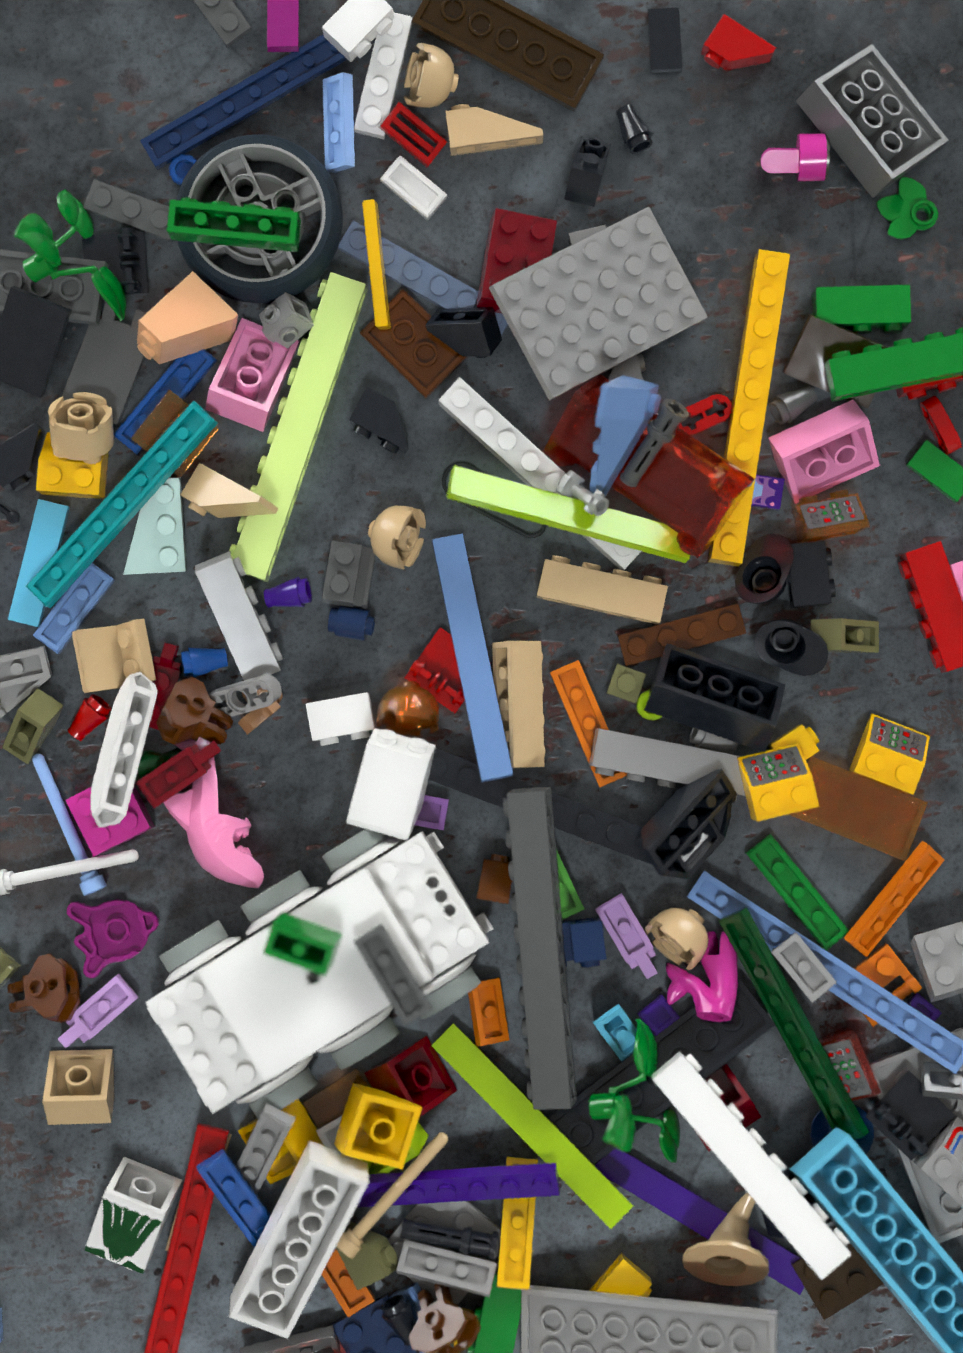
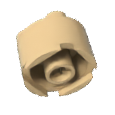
[48,392,114,464]

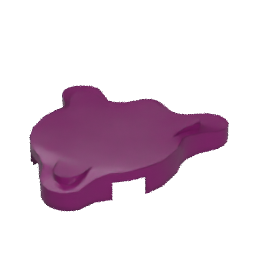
[66,899,159,979]

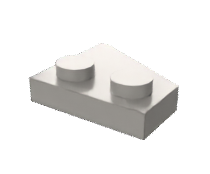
[0,646,53,718]

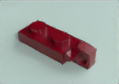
[149,642,182,730]
[136,741,221,809]

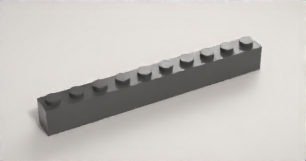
[503,787,577,1110]

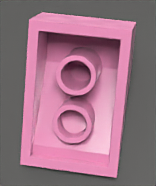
[205,318,300,432]

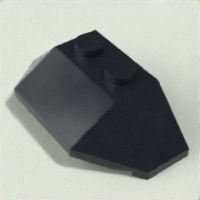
[641,769,737,879]

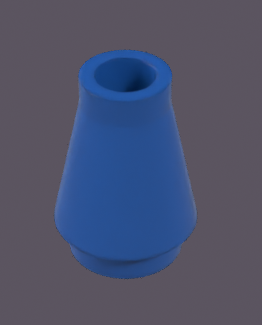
[181,648,228,678]

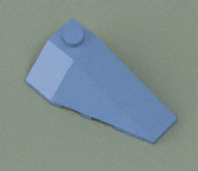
[589,375,661,497]

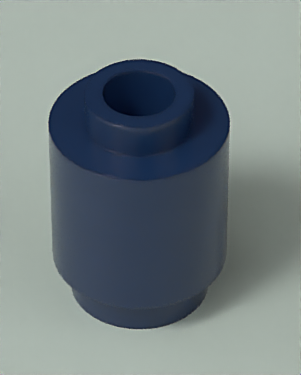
[328,606,375,641]

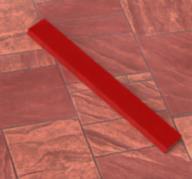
[144,1123,230,1353]

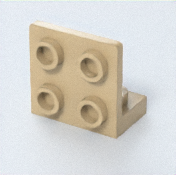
[72,619,156,693]

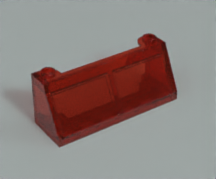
[542,374,755,558]

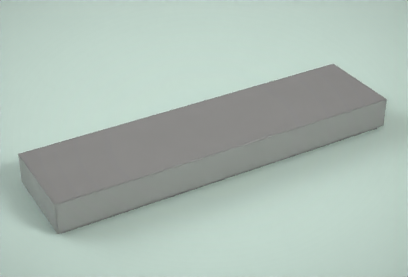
[236,1103,295,1194]

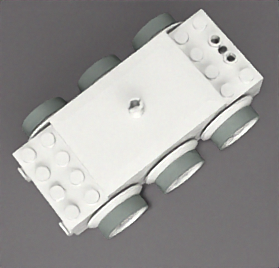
[145,829,494,1119]

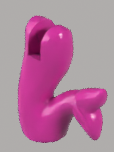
[666,931,738,1022]

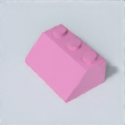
[768,399,880,504]

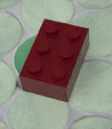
[476,208,557,314]

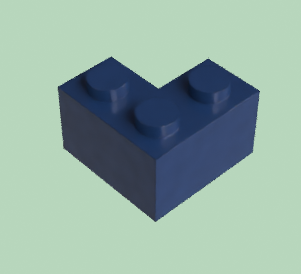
[562,917,606,967]

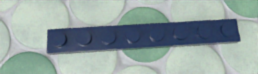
[140,34,348,170]

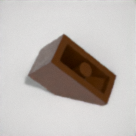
[477,853,512,904]

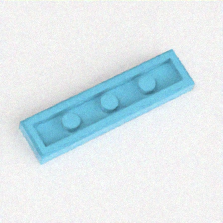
[8,499,70,627]

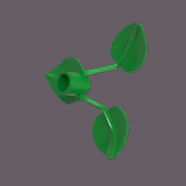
[14,190,126,321]
[589,1019,680,1163]

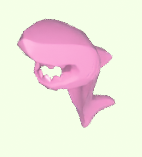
[164,737,264,888]

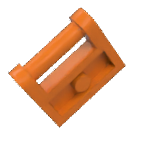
[854,943,922,1027]

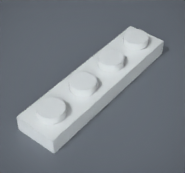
[354,12,413,139]

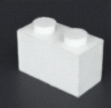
[322,0,394,62]
[306,692,375,746]

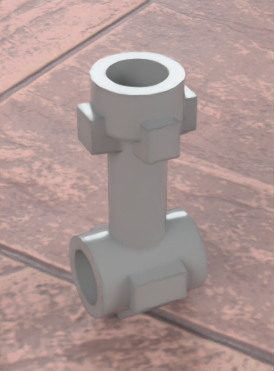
[556,470,609,516]

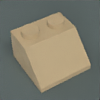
[43,1049,114,1125]

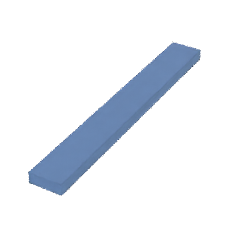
[432,534,513,783]

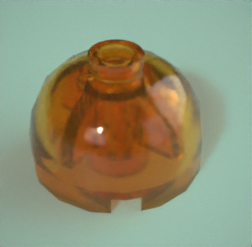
[377,681,439,736]

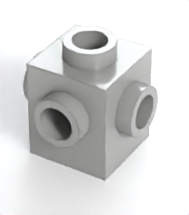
[259,293,314,348]

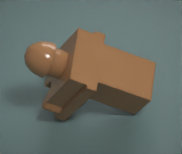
[238,688,283,735]

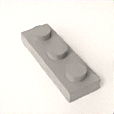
[396,1239,497,1297]

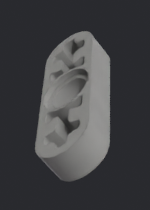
[208,674,282,717]

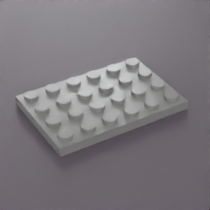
[489,207,708,401]

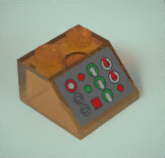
[792,490,870,543]

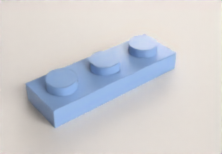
[323,72,355,173]

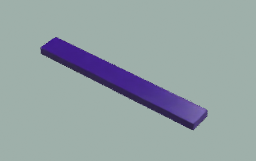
[594,1148,805,1295]

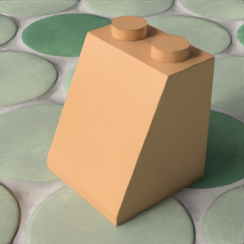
[137,271,238,365]

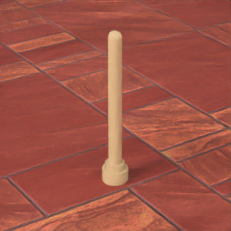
[336,1132,448,1259]

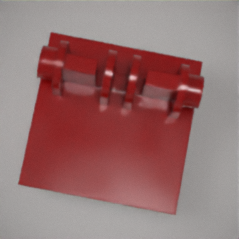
[404,627,491,714]

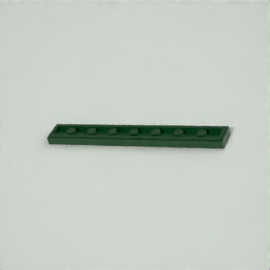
[719,907,869,1140]

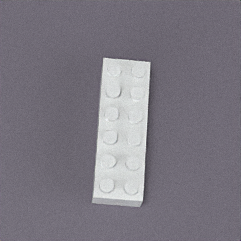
[229,1140,369,1339]

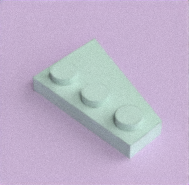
[123,477,187,575]

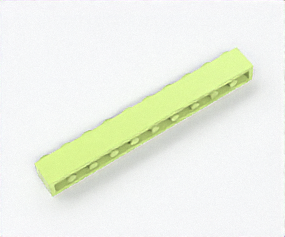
[229,272,367,582]

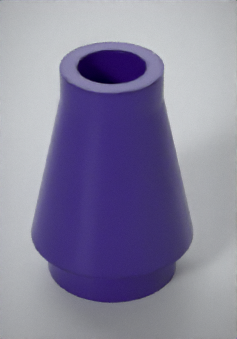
[264,577,312,608]

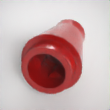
[67,694,112,741]

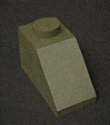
[811,618,879,653]
[2,688,64,764]
[336,1221,399,1290]

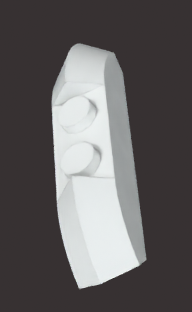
[91,672,158,828]

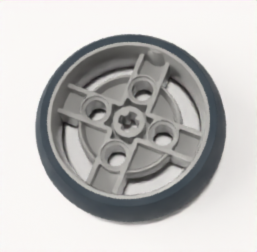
[176,134,343,304]

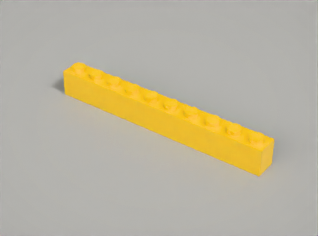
[708,249,790,567]

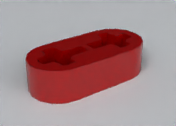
[676,394,733,437]
[919,396,962,455]

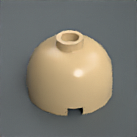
[404,43,458,108]
[368,505,426,569]
[645,907,708,970]

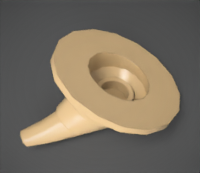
[682,1192,769,1286]

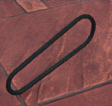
[442,462,547,538]

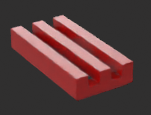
[379,102,447,167]

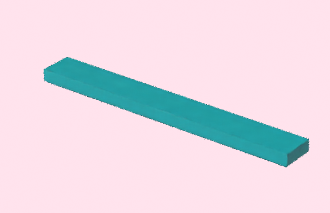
[26,401,218,609]

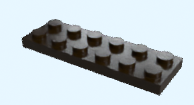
[411,0,604,112]

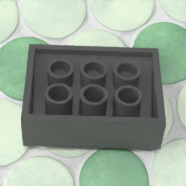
[796,44,949,198]

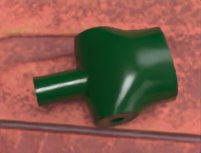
[135,748,182,781]

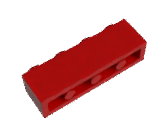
[898,541,963,673]

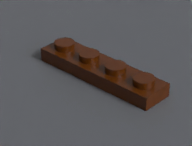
[617,604,747,666]

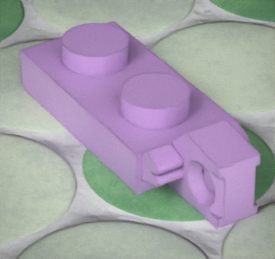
[595,893,658,979]
[58,974,139,1048]

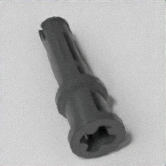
[619,399,689,487]

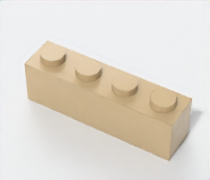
[536,555,668,625]
[492,641,545,768]

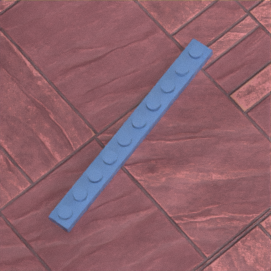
[687,871,963,1074]

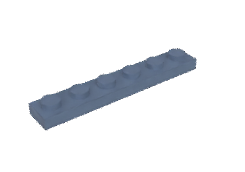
[338,220,508,337]

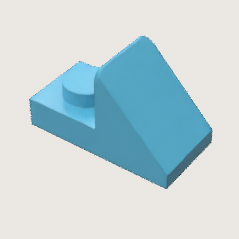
[593,1004,637,1062]

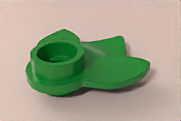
[876,177,938,239]

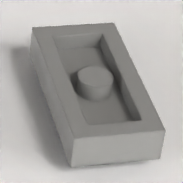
[771,932,837,1002]

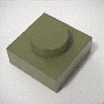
[606,664,646,704]

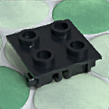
[82,228,149,295]
[865,1070,955,1161]

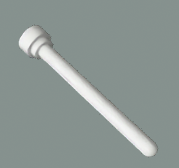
[0,849,139,895]

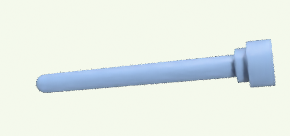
[32,753,107,896]

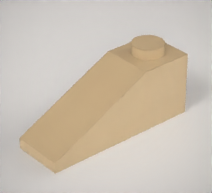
[446,104,543,156]
[180,463,279,518]

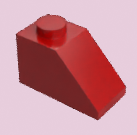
[701,14,776,71]

